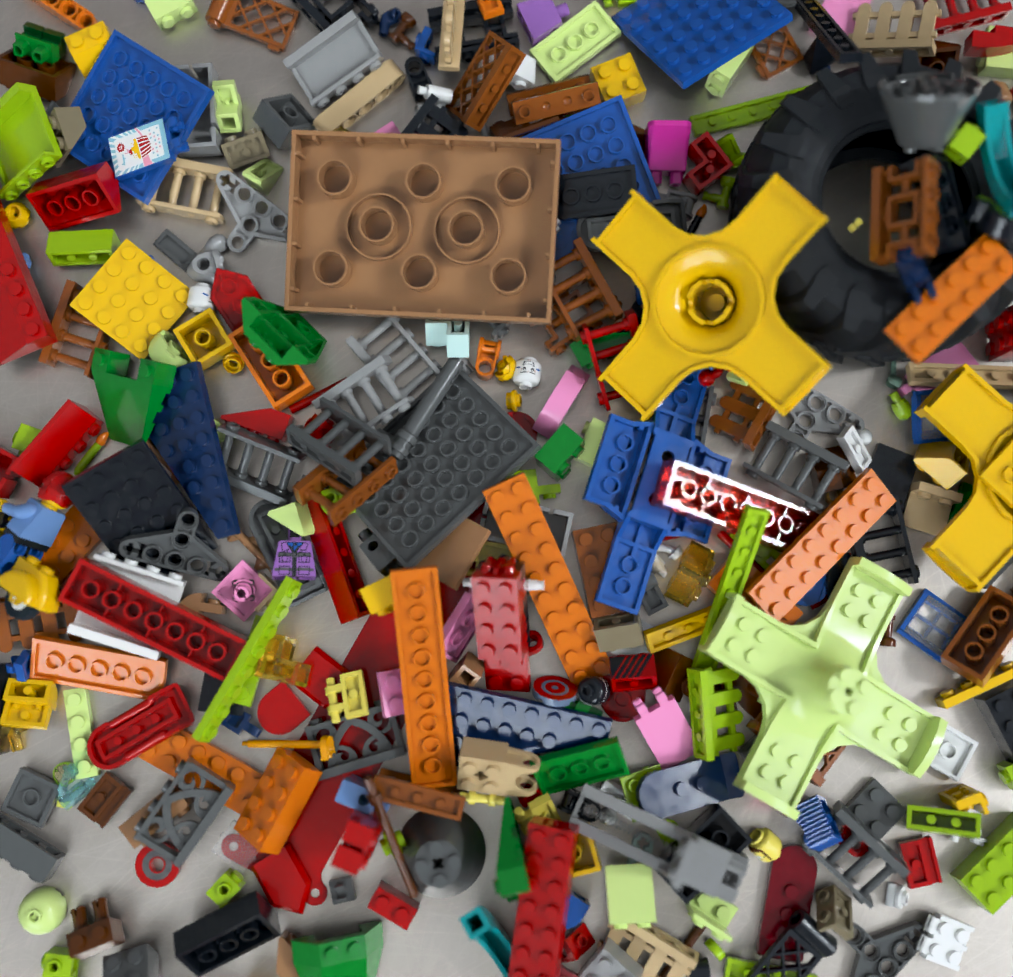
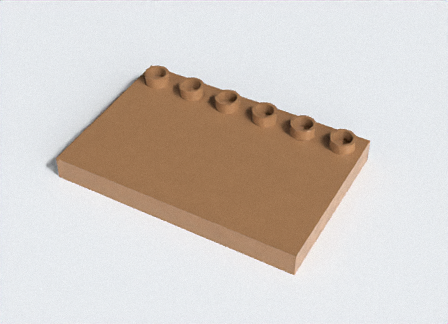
[284,130,562,325]

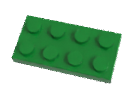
[529,736,630,795]

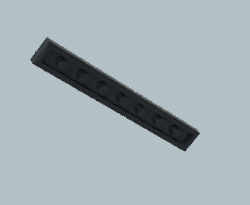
[794,0,863,64]

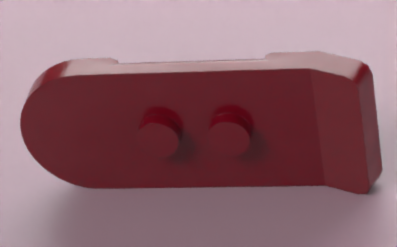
[756,844,817,963]

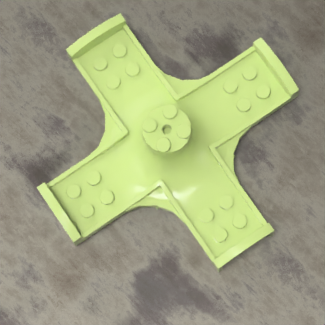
[697,557,948,820]

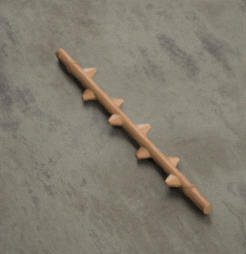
[146,438,272,575]

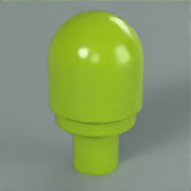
[889,391,911,420]

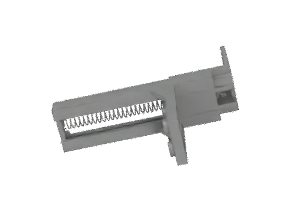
[569,783,749,904]

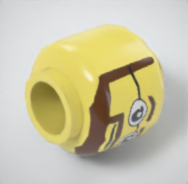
[748,827,782,862]

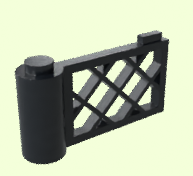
[745,909,837,977]

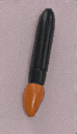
[687,204,707,234]

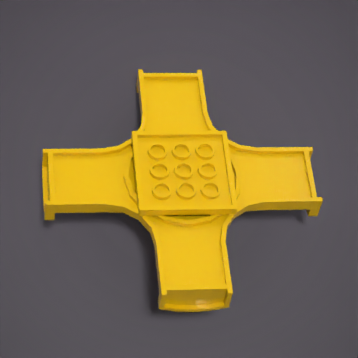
[914,363,1013,592]

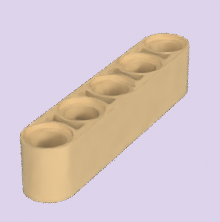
[313,59,406,131]

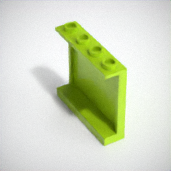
[0,82,63,201]

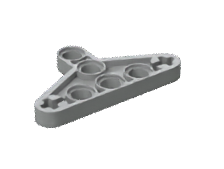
[216,170,288,252]
[783,388,865,448]

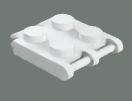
[916,912,975,971]

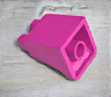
[644,120,692,187]

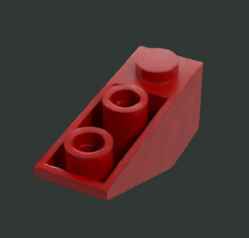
[220,408,295,443]

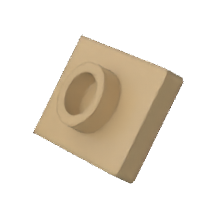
[255,572,279,612]

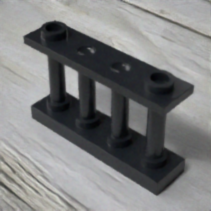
[850,496,920,584]

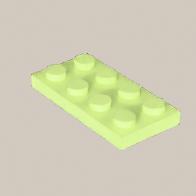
[529,0,622,82]

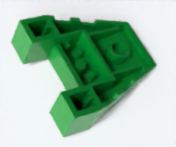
[91,347,177,445]
[493,797,531,903]

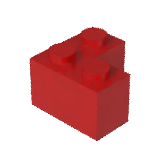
[682,131,734,196]

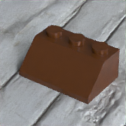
[0,48,77,102]
[490,115,560,138]

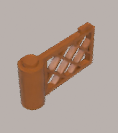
[205,0,300,53]
[751,25,804,81]

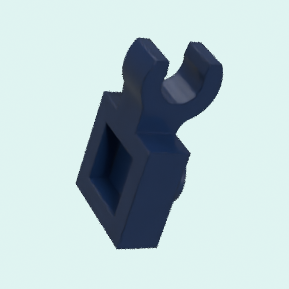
[221,712,262,738]

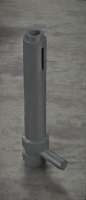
[377,357,464,462]

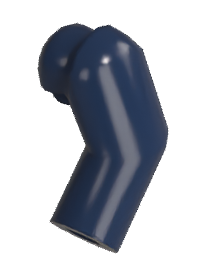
[378,8,401,38]

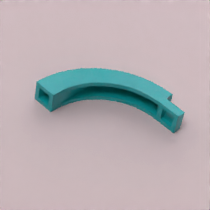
[976,98,1013,218]
[459,906,513,977]

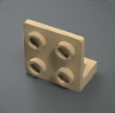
[903,481,964,536]

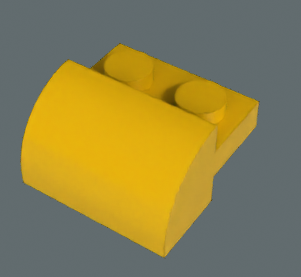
[0,678,58,730]

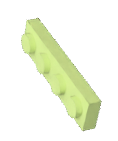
[63,688,101,780]

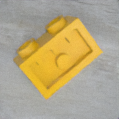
[938,784,989,815]

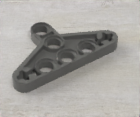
[119,507,229,581]
[847,921,928,977]

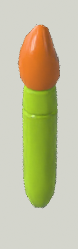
[74,432,109,475]

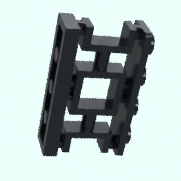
[291,0,379,33]
[427,0,520,66]

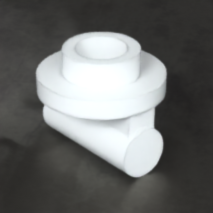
[885,882,909,909]

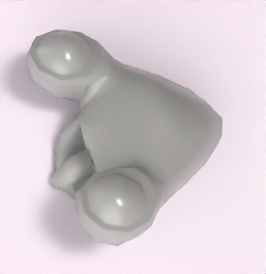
[186,234,228,286]

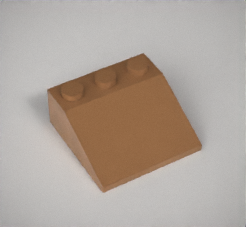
[416,518,491,591]

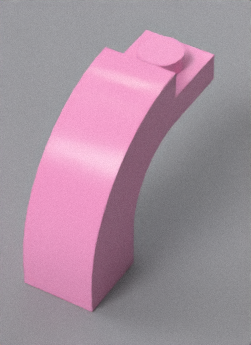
[532,365,590,439]

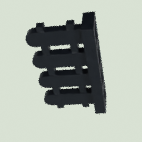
[401,94,468,136]

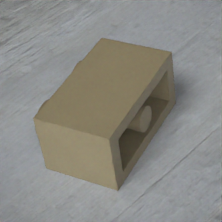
[594,612,644,653]

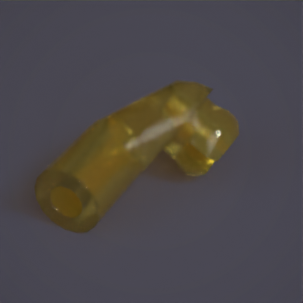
[8,727,28,752]

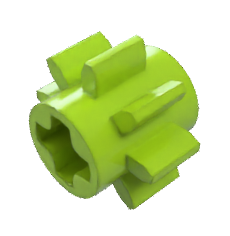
[379,829,407,857]

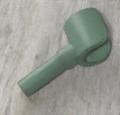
[886,360,903,390]

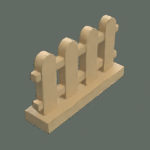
[438,0,466,72]
[849,0,942,58]
[597,924,699,977]

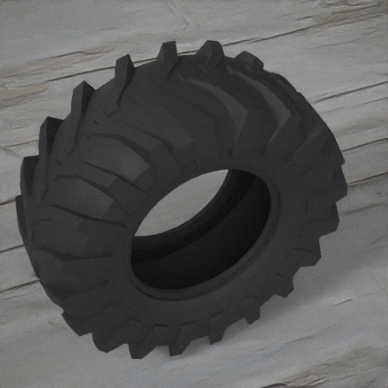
[727,49,1013,367]

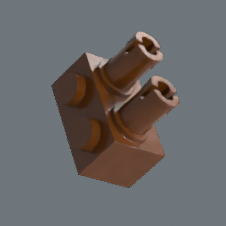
[66,897,125,960]

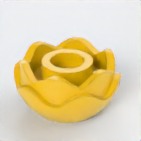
[4,202,31,229]
[495,355,516,381]

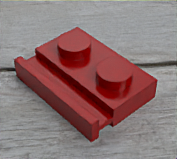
[897,835,942,889]

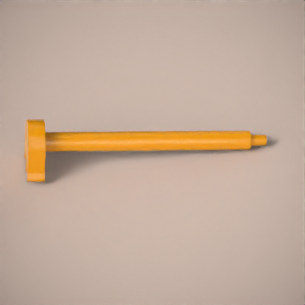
[242,735,336,761]

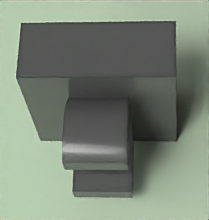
[329,875,357,905]

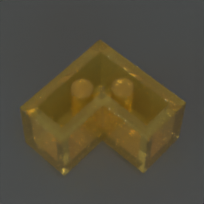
[664,540,716,608]
[254,634,311,688]

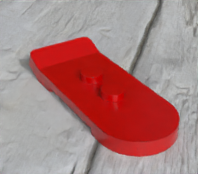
[87,683,195,770]

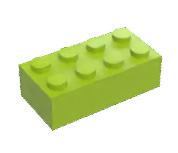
[950,812,1013,915]

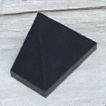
[803,37,837,75]

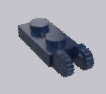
[894,247,937,304]

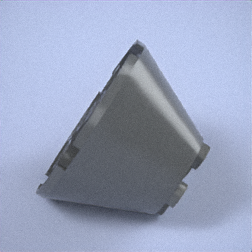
[878,72,982,153]
[401,811,486,898]

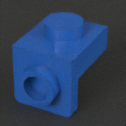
[415,26,436,66]

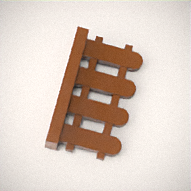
[709,381,776,452]
[0,588,82,653]

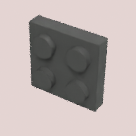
[0,767,64,829]
[845,777,907,839]

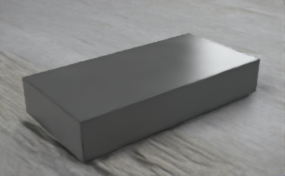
[153,228,197,272]

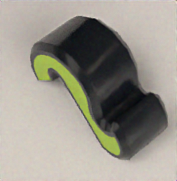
[964,194,1013,243]

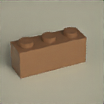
[118,783,194,849]

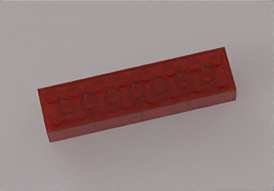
[651,459,820,552]

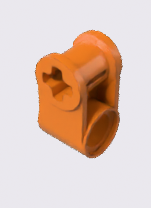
[475,337,502,381]

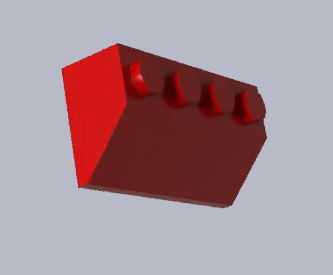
[25,161,121,232]
[10,399,104,487]

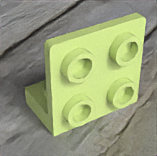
[685,892,738,943]

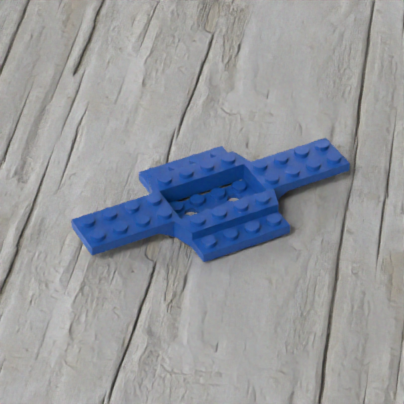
[582,367,732,615]

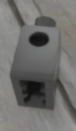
[358,528,404,577]

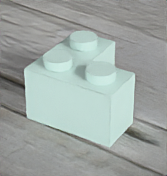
[425,319,470,359]

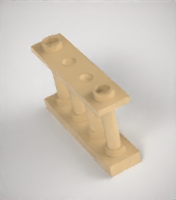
[135,158,234,226]

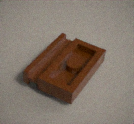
[77,771,134,829]

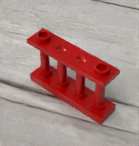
[923,0,1013,37]
[579,309,639,411]

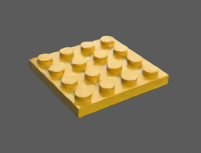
[69,238,190,360]

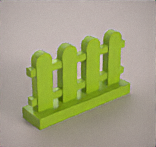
[687,664,745,762]

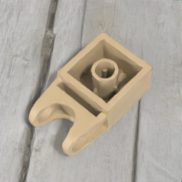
[457,737,541,797]

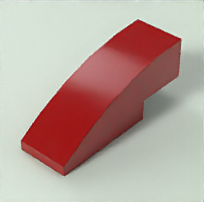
[963,25,1013,58]

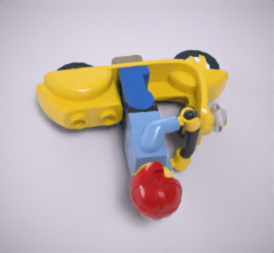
[0,471,74,621]

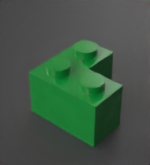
[534,423,585,482]

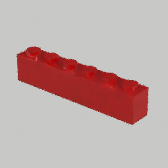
[307,488,371,625]

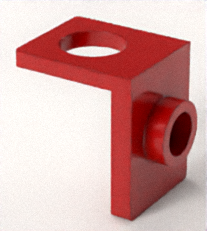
[561,923,595,963]

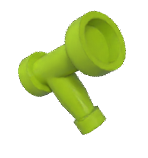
[702,176,735,210]

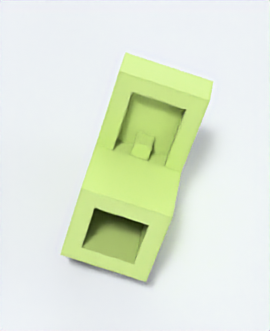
[212,79,243,133]

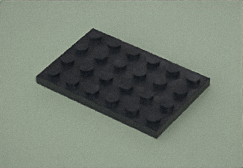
[61,438,218,575]

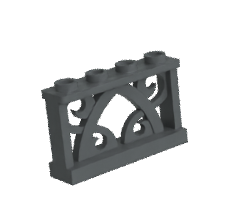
[304,700,407,781]
[133,756,236,868]

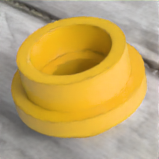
[222,352,245,374]
[506,390,522,412]

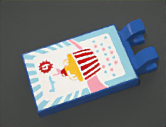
[107,116,190,181]

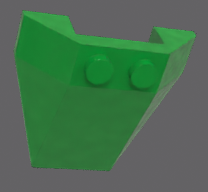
[241,297,327,365]
[291,920,384,977]

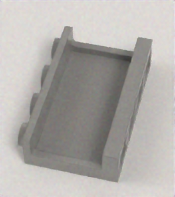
[282,10,385,108]

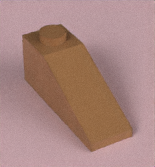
[448,651,484,687]

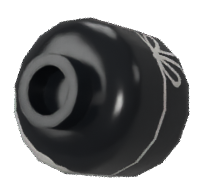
[577,676,611,706]

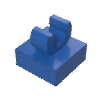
[6,650,31,682]

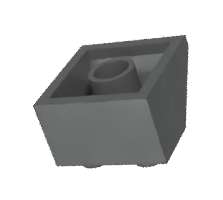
[252,94,315,150]

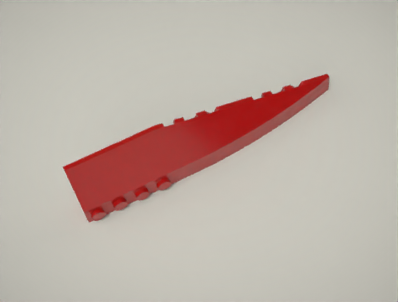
[0,200,58,366]

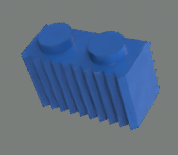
[796,794,843,852]

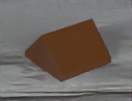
[651,648,693,703]

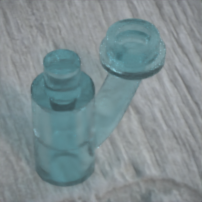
[58,763,96,810]

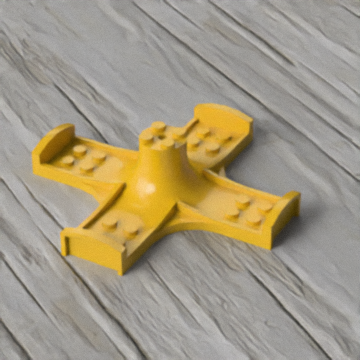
[591,173,833,421]

